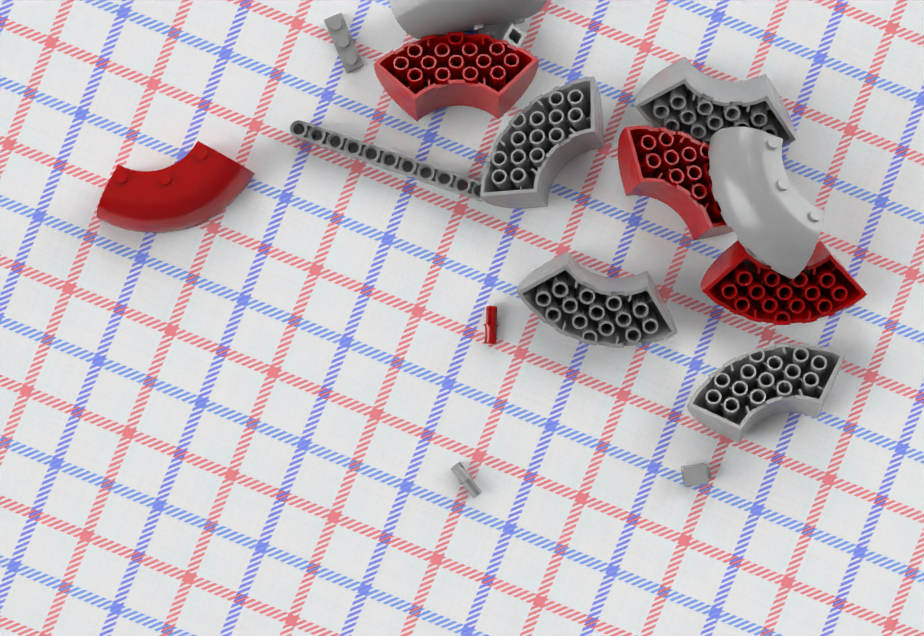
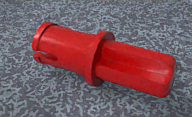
[484,306,499,344]

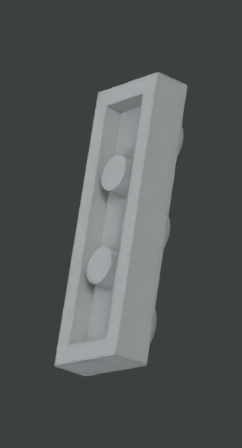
[324,13,364,73]

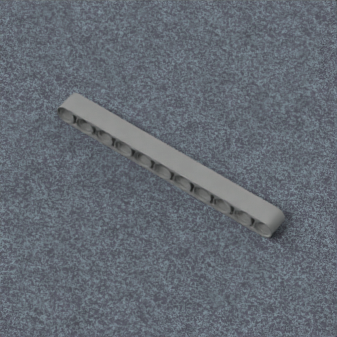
[290,120,483,201]

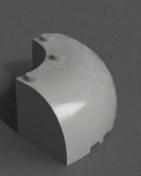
[389,0,547,40]
[634,57,796,146]
[480,77,604,209]
[708,127,825,279]
[517,251,677,348]
[687,343,846,443]

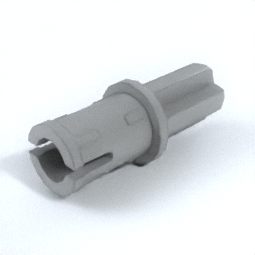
[451,462,481,498]

